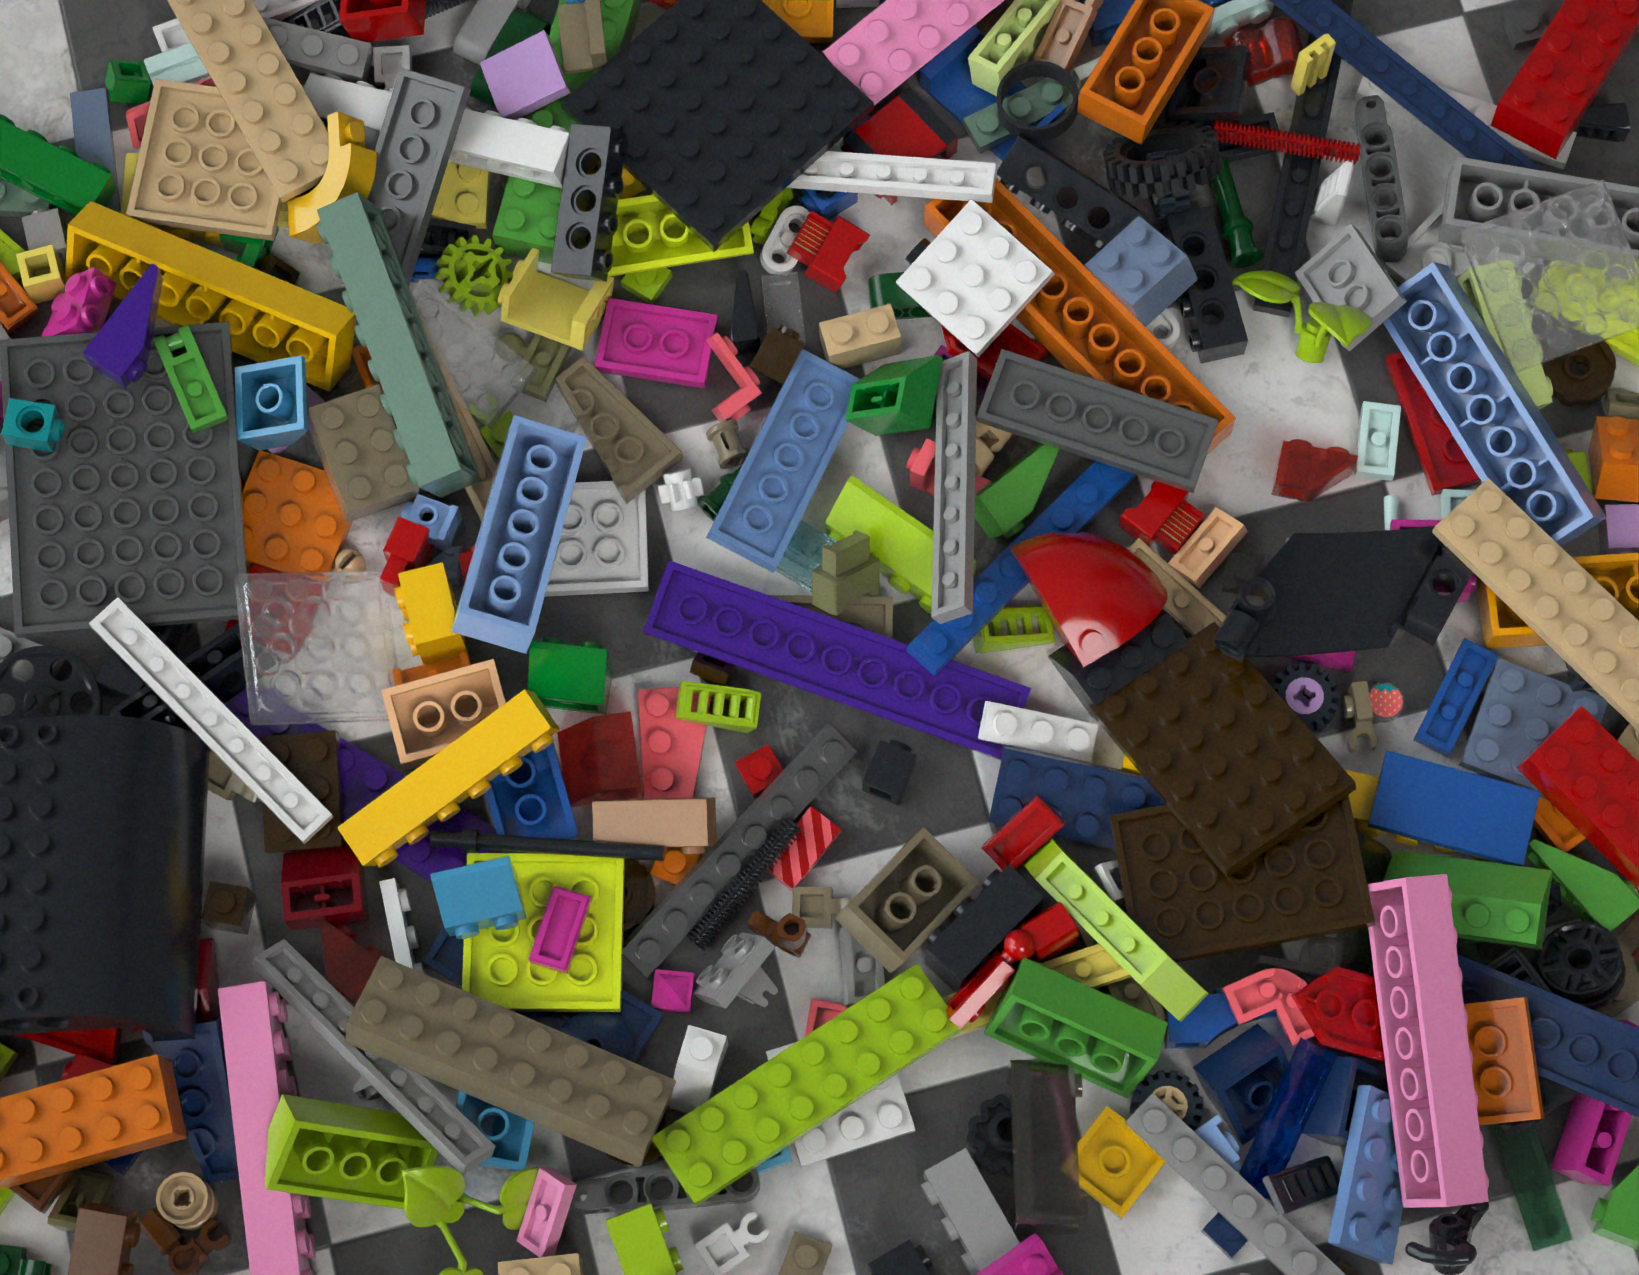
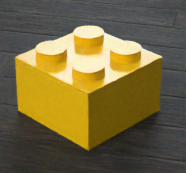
[394,562,469,665]

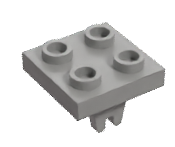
[693,932,778,1009]

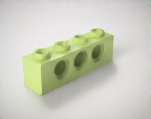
[968,0,1080,96]

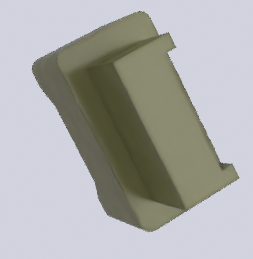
[812,530,880,615]

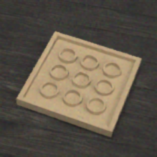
[126,79,282,241]

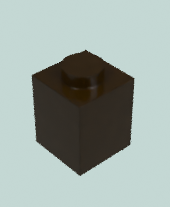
[749,324,804,384]
[201,881,256,935]

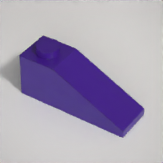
[83,263,163,389]

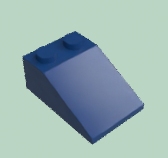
[485,742,579,853]

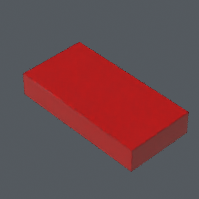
[981,794,1065,870]

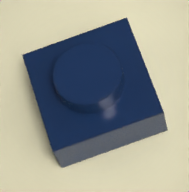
[1201,1212,1248,1259]

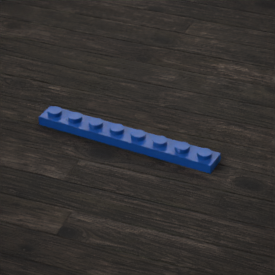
[906,461,1136,676]

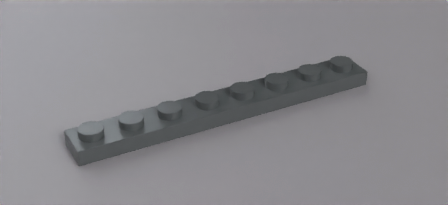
[623,724,857,978]

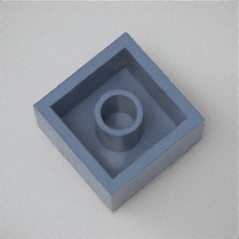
[1084,216,1198,327]

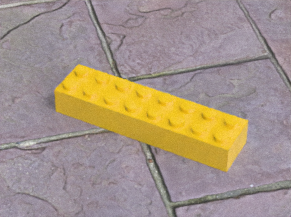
[65,201,356,392]

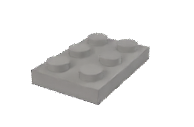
[1295,224,1407,351]

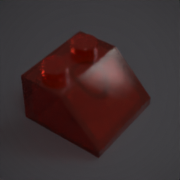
[557,711,644,807]

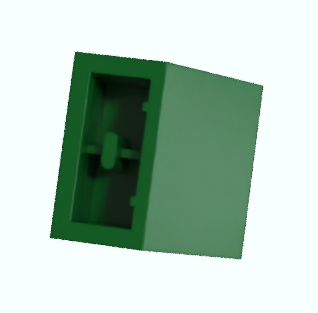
[845,355,943,436]
[528,637,613,715]

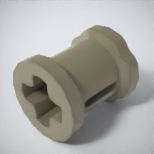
[706,420,749,469]

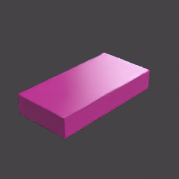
[529,886,592,974]

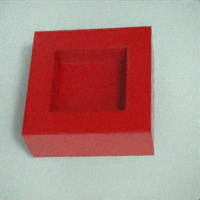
[735,744,783,798]

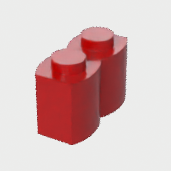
[1018,902,1079,963]

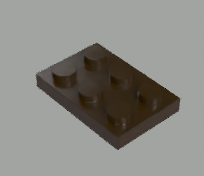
[260,730,345,854]

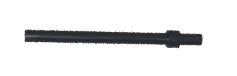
[430,829,665,861]

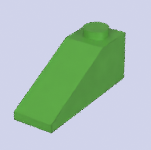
[974,443,1059,539]
[1525,839,1639,932]
[1591,1162,1639,1250]

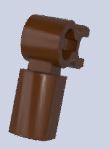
[747,910,812,958]
[137,1207,232,1275]

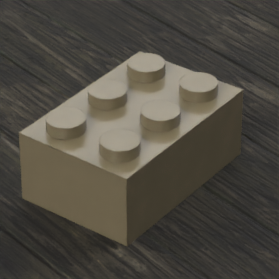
[307,384,420,523]
[835,827,980,973]

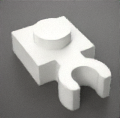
[373,45,413,91]
[694,1212,769,1275]

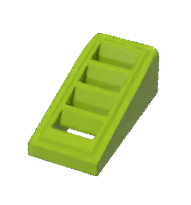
[973,605,1056,653]
[675,681,761,733]

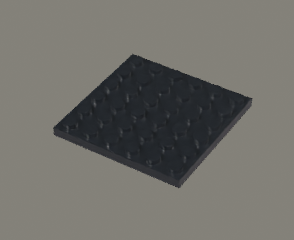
[561,0,874,252]

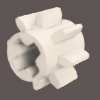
[657,468,704,511]

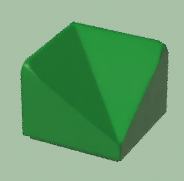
[105,59,151,104]

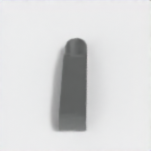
[1355,95,1408,262]
[569,1168,761,1215]

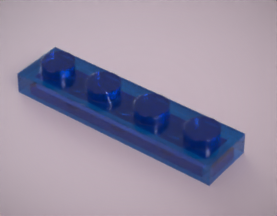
[1238,1037,1338,1200]

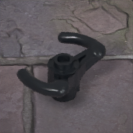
[1405,1202,1489,1275]

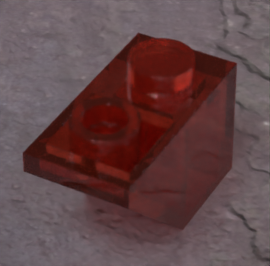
[1271,439,1358,502]
[320,920,387,1005]

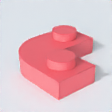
[1221,968,1315,1045]

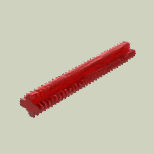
[1213,119,1360,165]

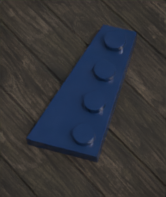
[141,1018,239,1183]

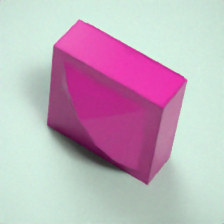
[651,969,695,1014]

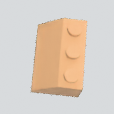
[381,659,507,771]

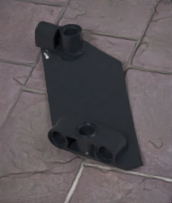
[1213,526,1473,662]

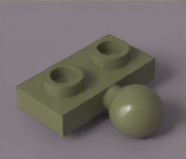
[495,332,573,402]

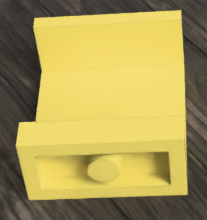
[498,248,614,351]

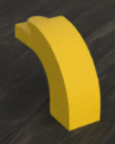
[287,112,377,244]

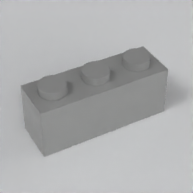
[921,1148,1020,1275]

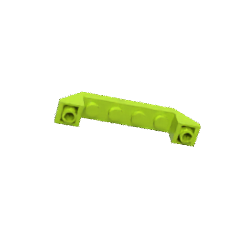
[1022,837,1209,1022]

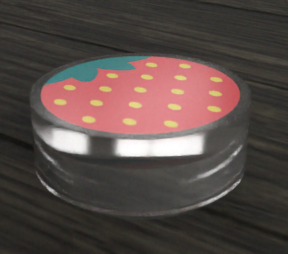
[1369,682,1405,723]

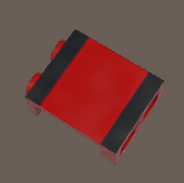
[843,87,958,205]

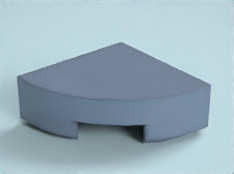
[426,546,464,586]

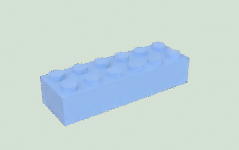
[451,415,587,654]

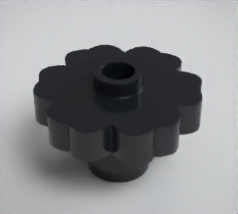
[966,1094,1048,1177]

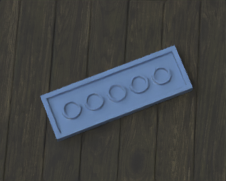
[706,349,860,573]

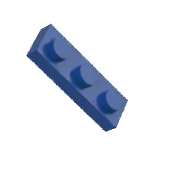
[1413,638,1499,757]

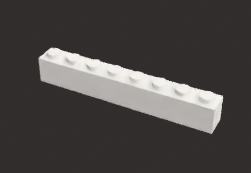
[303,73,570,188]

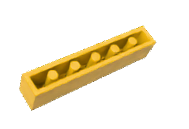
[337,689,560,868]

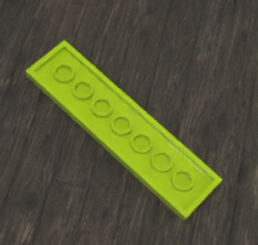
[652,963,962,1207]

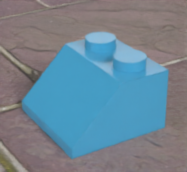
[234,355,308,450]
[430,856,527,939]
[445,1091,534,1171]

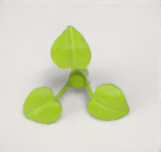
[1232,270,1372,363]
[402,1165,539,1275]

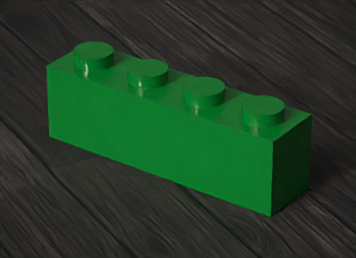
[0,114,117,216]

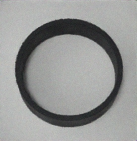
[996,61,1078,142]

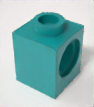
[1,398,65,452]

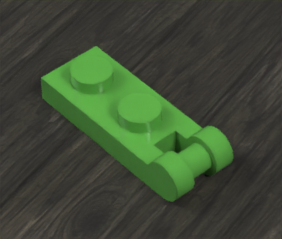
[152,325,229,434]

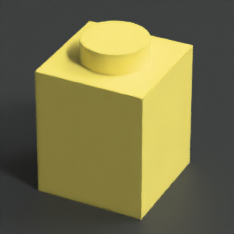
[16,245,66,304]

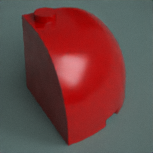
[1010,532,1168,667]

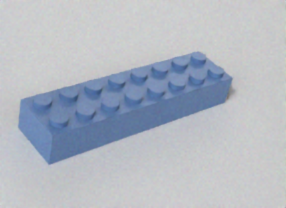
[1383,262,1607,547]

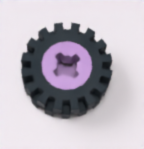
[1271,663,1340,734]

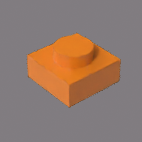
[650,847,701,887]

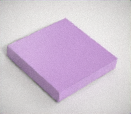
[480,30,571,120]

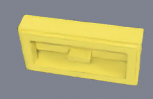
[1291,33,1336,96]

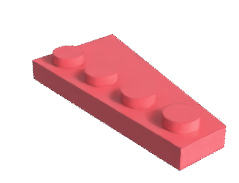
[638,684,714,799]

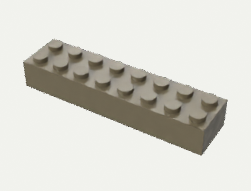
[345,956,676,1167]

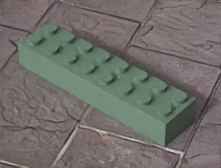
[317,192,482,498]

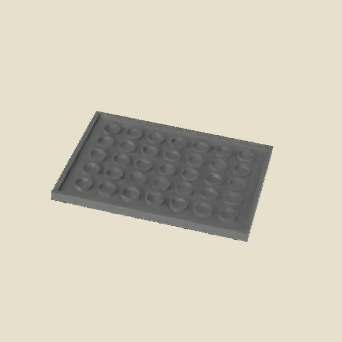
[0,322,251,638]

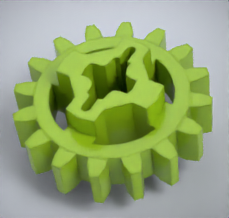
[434,235,513,317]

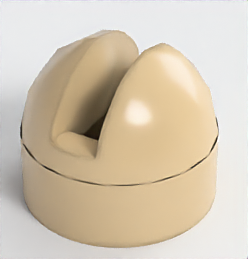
[335,549,366,581]

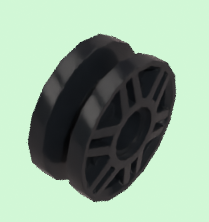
[1538,921,1626,1010]

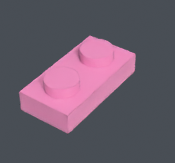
[516,1167,577,1257]

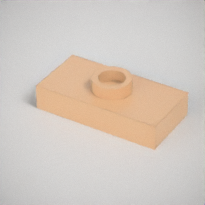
[1168,507,1248,589]

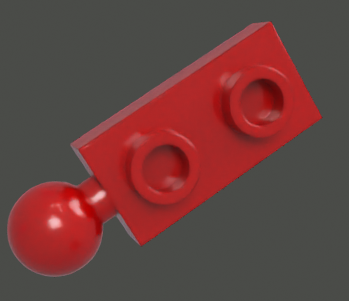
[945,929,1035,1029]

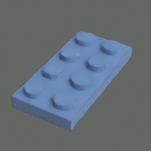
[1328,1085,1403,1264]

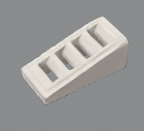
[1310,161,1354,227]

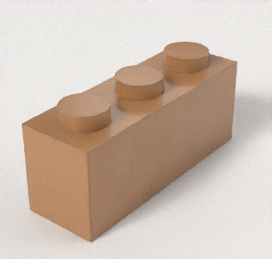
[592,797,717,854]

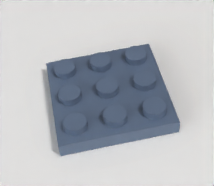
[1459,658,1608,800]

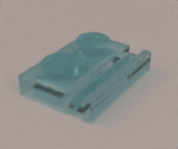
[775,520,838,592]

